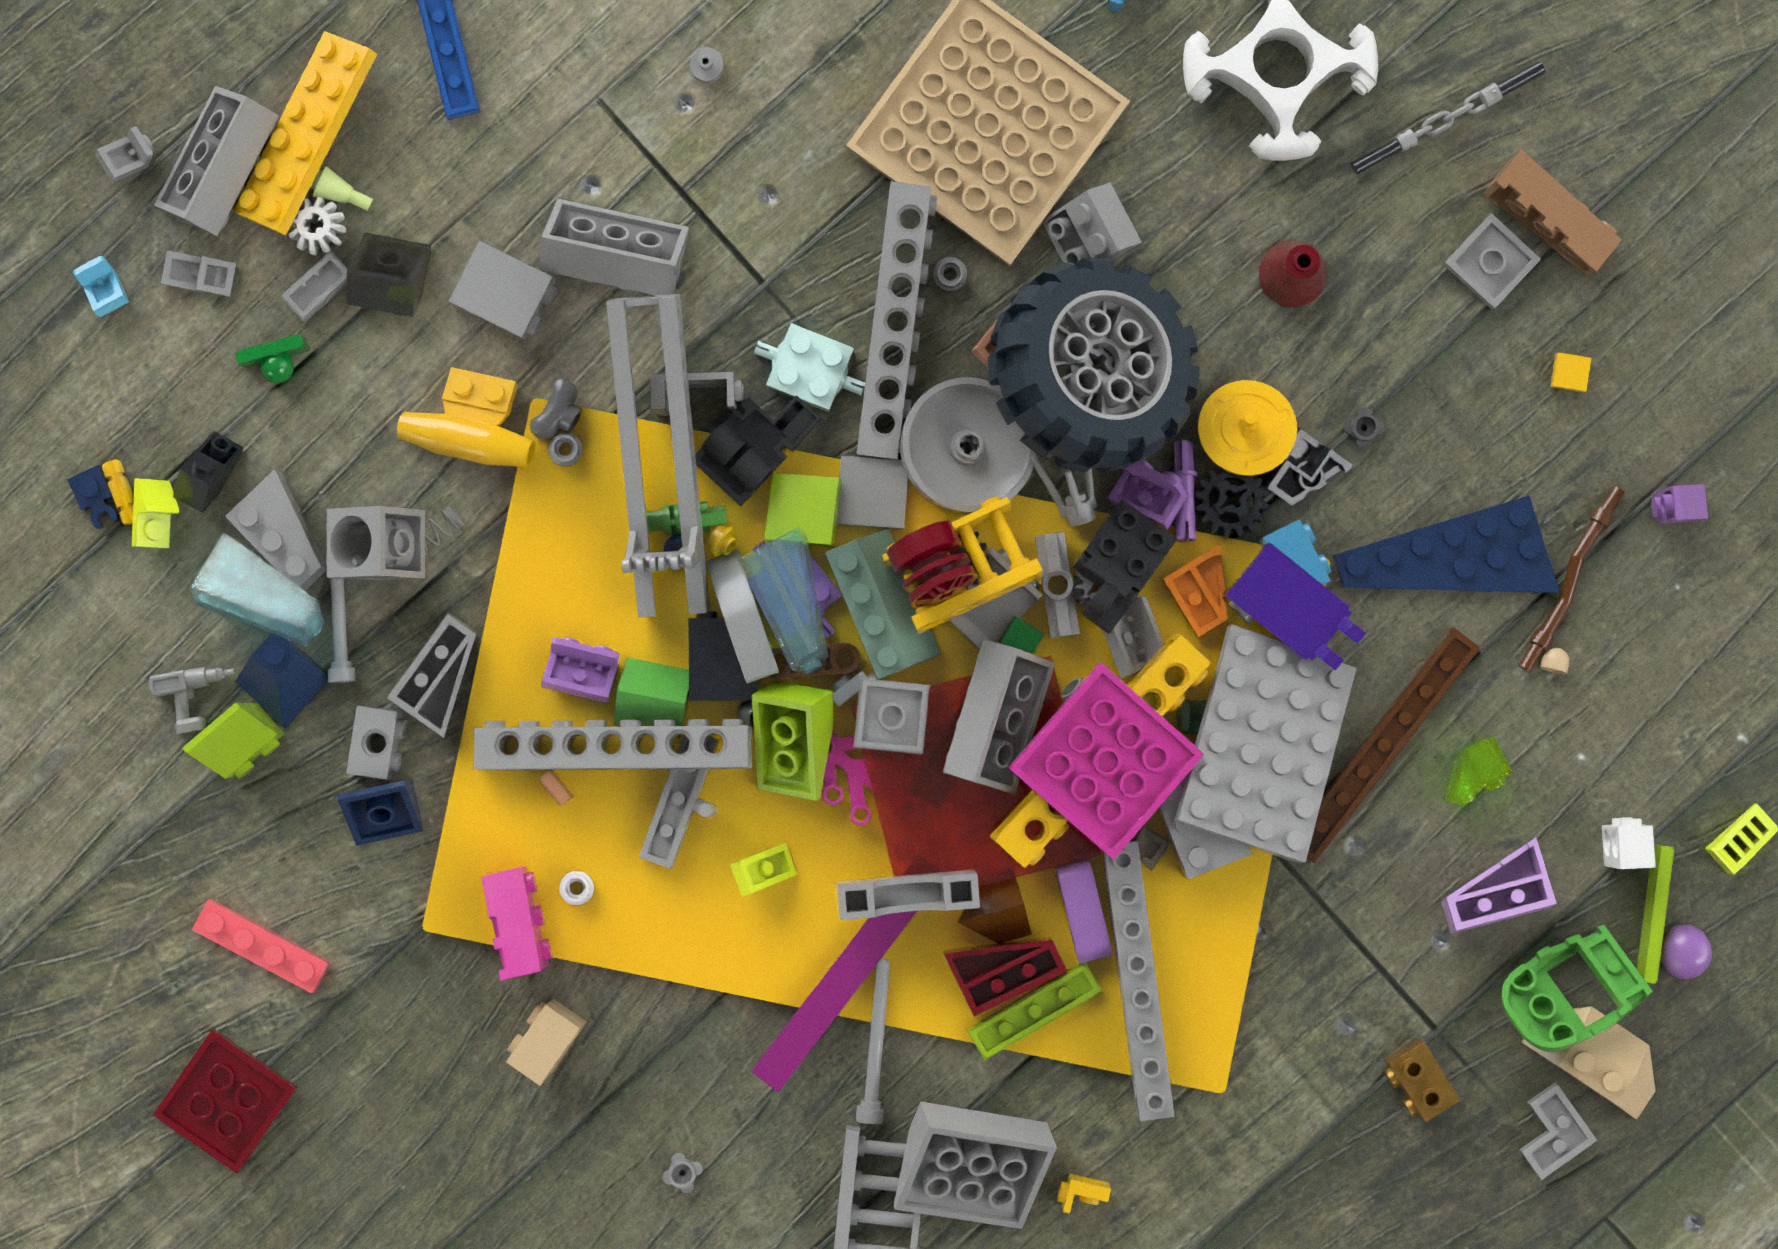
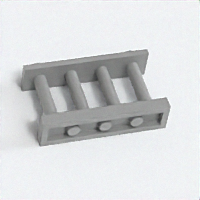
[834,1125,924,1249]

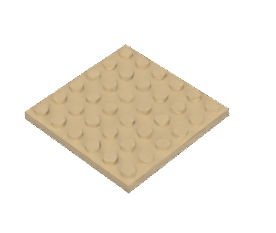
[846,0,1130,266]

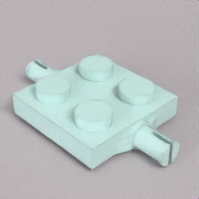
[754,323,865,412]

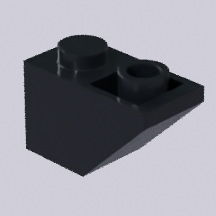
[173,431,244,513]

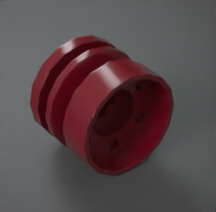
[886,521,978,608]

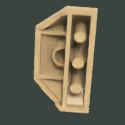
[1521,1006,1655,1120]

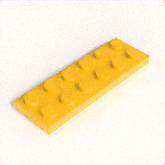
[233,31,377,236]

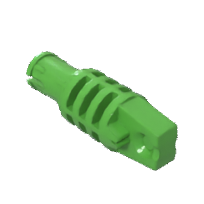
[646,501,727,535]

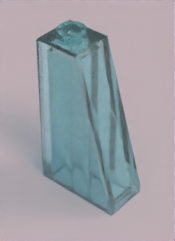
[737,528,828,674]
[191,534,324,646]

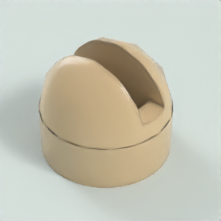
[1540,648,1569,674]

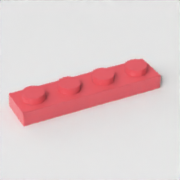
[192,899,331,993]

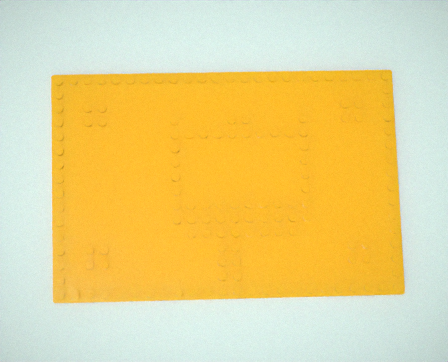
[422,398,1330,1093]

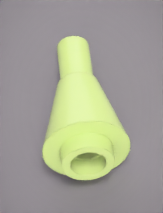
[310,166,373,211]

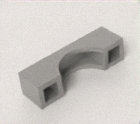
[835,870,980,920]

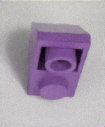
[1651,484,1708,525]

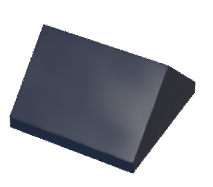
[337,779,423,846]

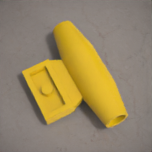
[397,367,535,467]

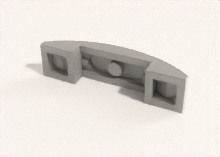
[706,550,779,683]

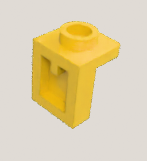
[1057,1173,1111,1214]

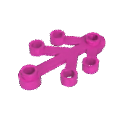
[822,732,922,826]

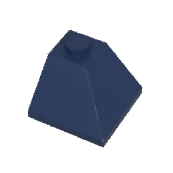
[235,630,328,727]

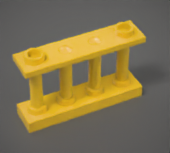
[882,496,1043,635]

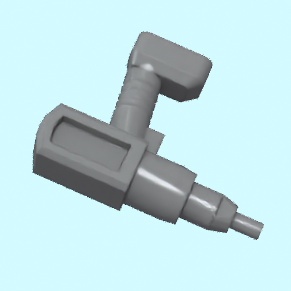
[149,667,235,734]

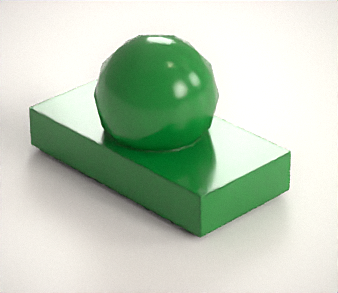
[235,334,310,384]

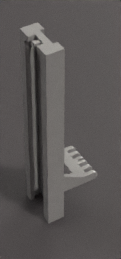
[606,294,710,617]

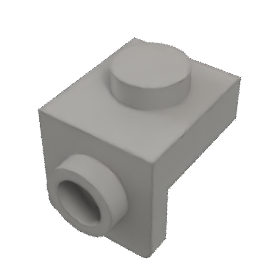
[95,126,153,183]
[831,671,878,707]

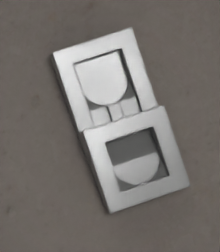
[160,250,236,297]

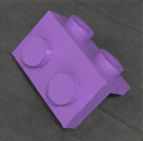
[1108,459,1188,529]
[542,637,619,704]

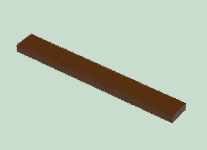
[1307,627,1480,863]

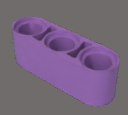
[1055,859,1113,964]

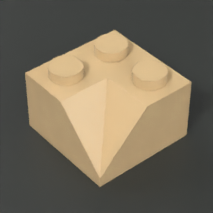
[506,998,587,1086]

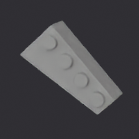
[1158,776,1252,879]

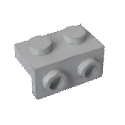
[1101,596,1164,678]

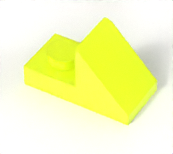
[132,478,179,549]
[730,843,798,897]

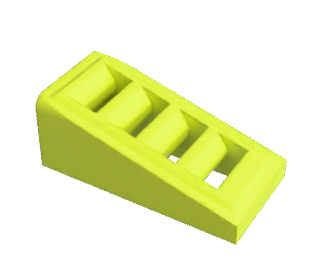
[1705,803,1778,875]

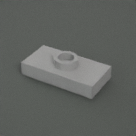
[281,251,355,322]

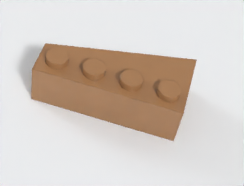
[1482,149,1621,277]

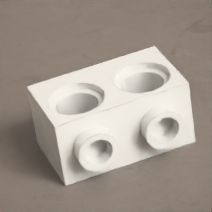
[1602,817,1655,869]

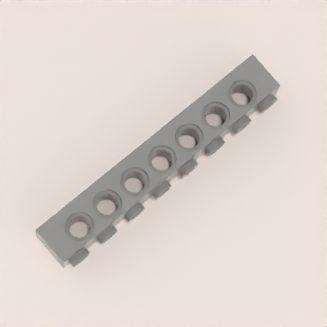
[857,181,937,460]
[474,719,752,771]
[1102,839,1175,1121]

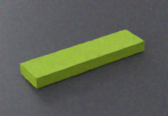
[1637,844,1674,984]
[967,962,1103,1061]

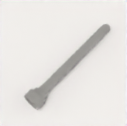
[328,578,356,683]
[856,958,890,1124]

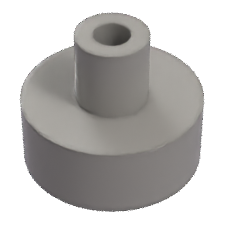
[690,47,724,84]

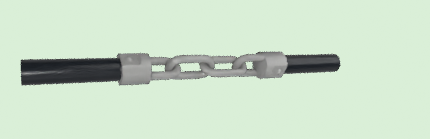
[1351,61,1546,174]

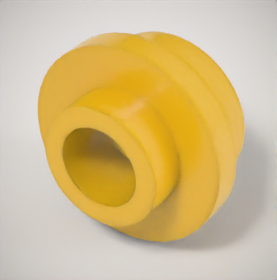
[707,524,738,557]

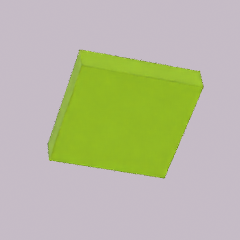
[764,473,842,547]

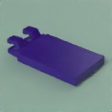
[1225,541,1366,671]

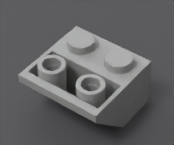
[1042,182,1142,264]

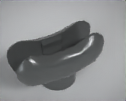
[530,377,582,440]

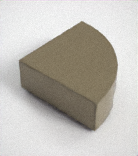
[1136,825,1171,871]

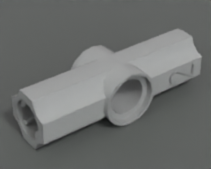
[1034,532,1080,638]

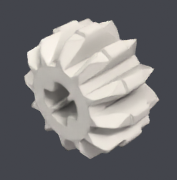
[288,197,346,255]

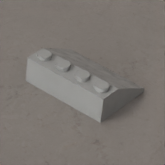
[894,1101,1057,1229]

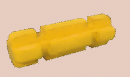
[102,459,134,525]

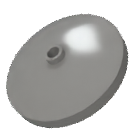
[900,377,1036,514]

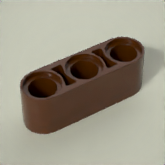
[768,643,861,680]

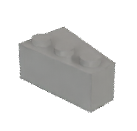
[225,469,327,592]
[387,612,476,738]

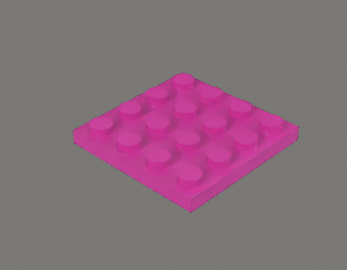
[1008,662,1204,860]

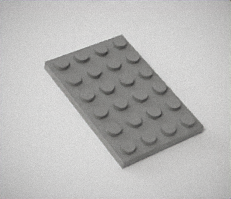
[1174,624,1356,864]

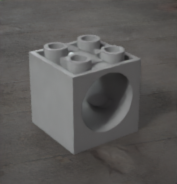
[326,506,425,580]

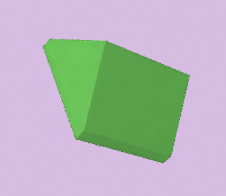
[613,657,689,738]

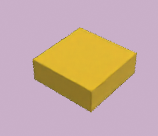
[1550,353,1591,393]

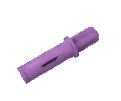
[1172,440,1197,542]

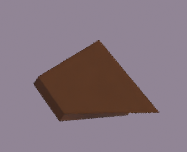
[958,868,1032,943]

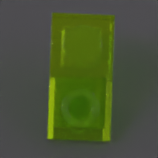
[1443,736,1513,807]

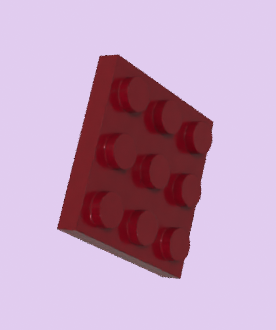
[153,1029,298,1174]

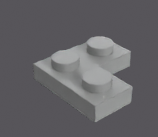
[1519,1083,1598,1180]

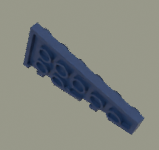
[1332,495,1560,593]

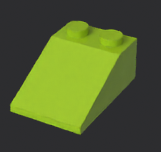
[752,680,834,801]
[183,702,284,779]

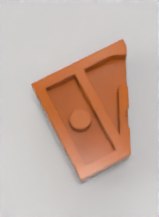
[1162,545,1228,637]

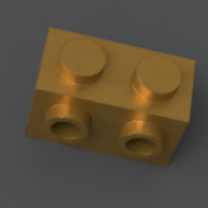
[1384,1038,1461,1122]

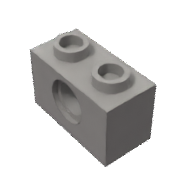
[346,706,407,780]

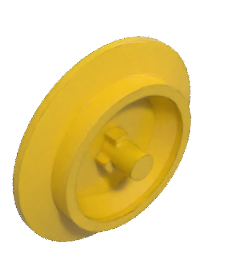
[1198,380,1297,476]

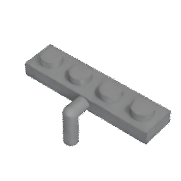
[639,735,720,869]

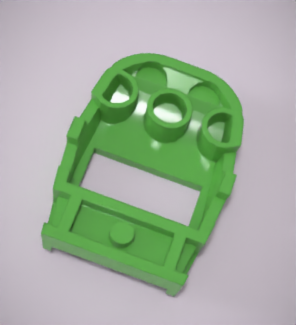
[1501,924,1653,1052]

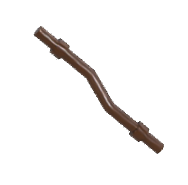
[1518,486,1625,673]

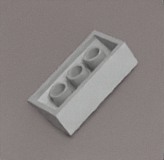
[154,86,279,236]
[539,199,689,296]
[943,639,1055,794]

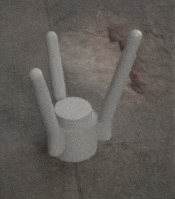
[1030,455,1097,526]

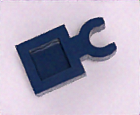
[67,465,120,530]

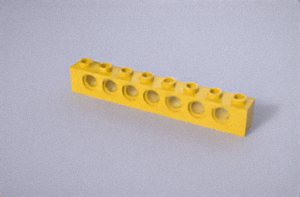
[989,633,1211,868]

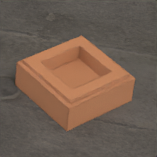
[540,770,574,805]

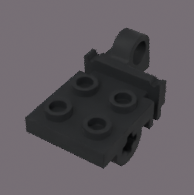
[695,395,822,507]
[1072,499,1177,634]

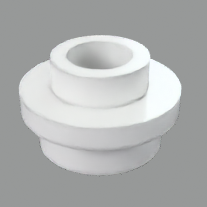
[559,871,594,905]

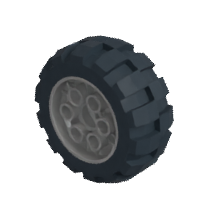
[988,258,1200,473]

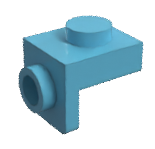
[73,256,129,318]

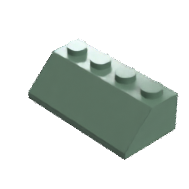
[825,528,941,680]

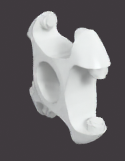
[1183,0,1378,161]

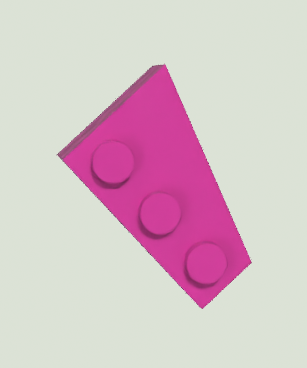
[482,866,553,981]

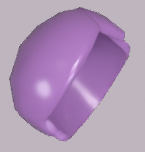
[1660,924,1712,980]

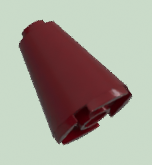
[1259,240,1327,308]

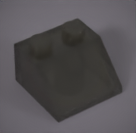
[347,232,431,317]

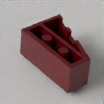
[943,937,1067,1017]

